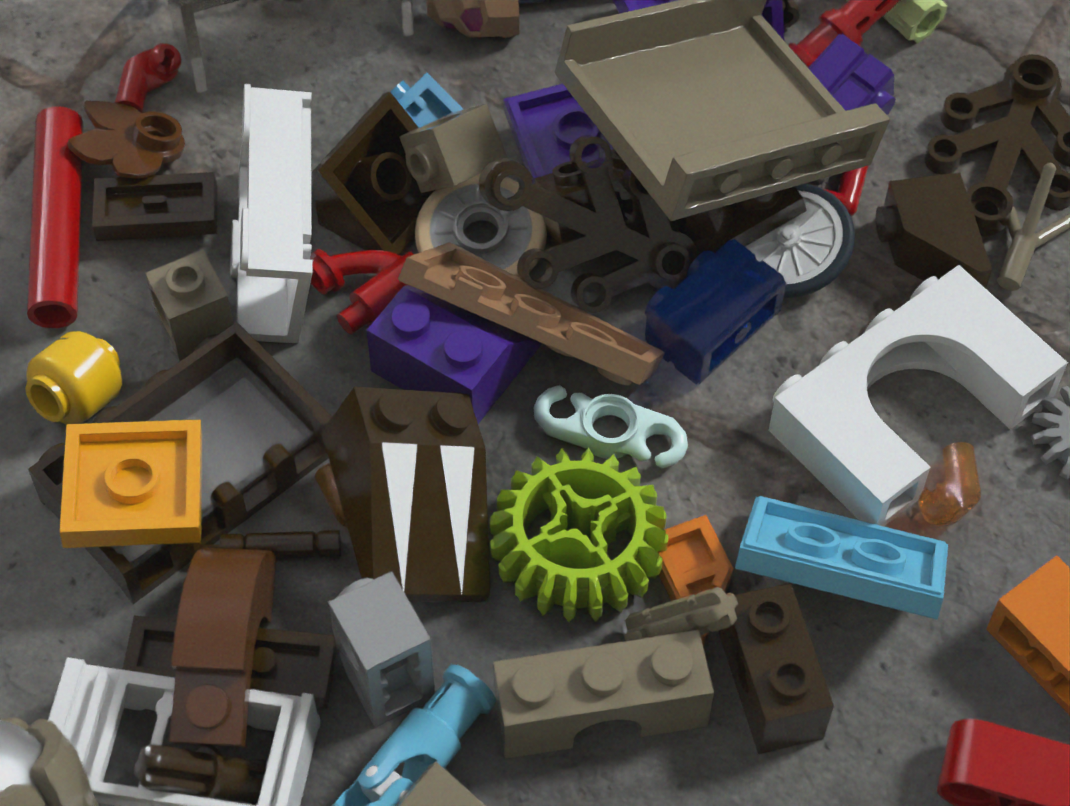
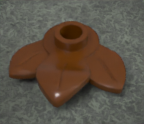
[67,101,185,178]

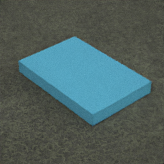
[735,496,948,620]

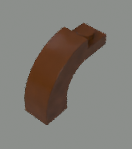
[169,548,277,748]

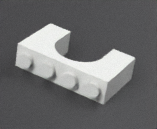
[769,265,1068,526]

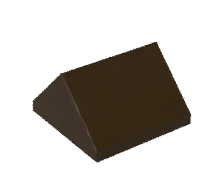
[311,92,435,255]

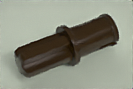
[134,744,268,806]

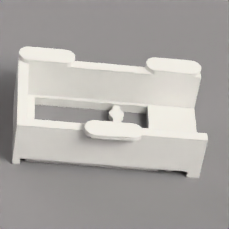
[230,84,313,344]
[48,657,321,806]

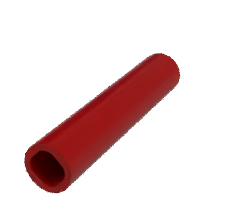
[27,106,83,328]

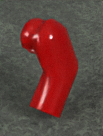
[115,43,182,113]

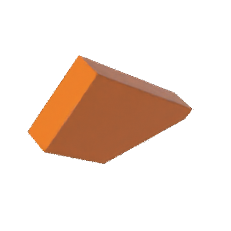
[658,515,734,646]

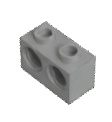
[328,572,435,727]

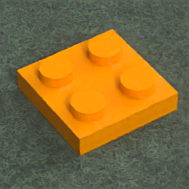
[60,420,202,548]

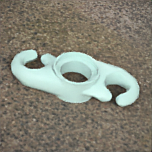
[533,385,688,469]

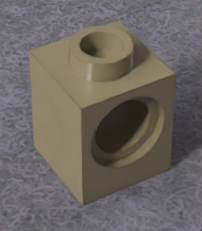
[399,104,508,193]
[145,250,234,361]

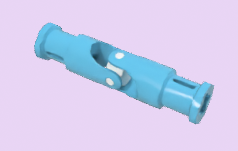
[332,664,497,806]

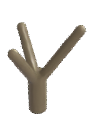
[997,163,1070,291]

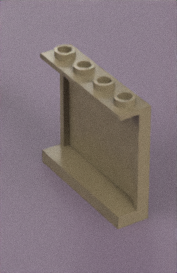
[555,0,890,221]

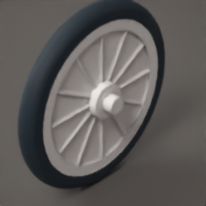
[728,184,855,298]

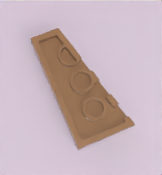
[398,242,665,385]

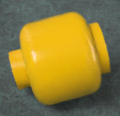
[25,331,122,424]

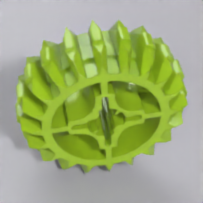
[490,447,668,622]

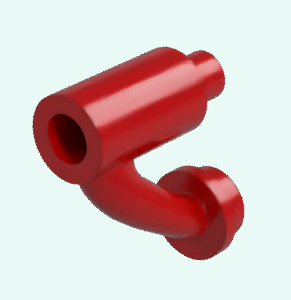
[310,249,414,335]

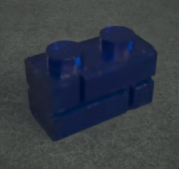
[645,239,786,385]

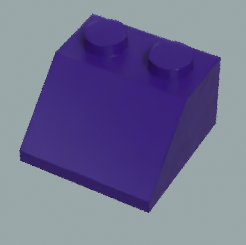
[366,285,542,424]

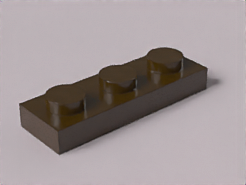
[122,615,337,709]

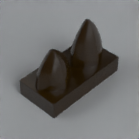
[677,186,807,271]

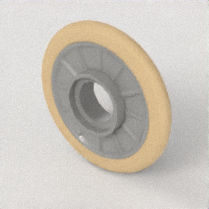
[415,173,547,278]

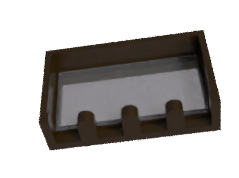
[28,322,332,605]

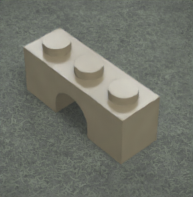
[493,630,714,759]

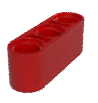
[937,719,1070,806]

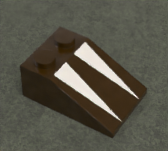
[321,387,490,602]

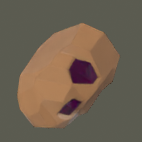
[426,0,520,38]

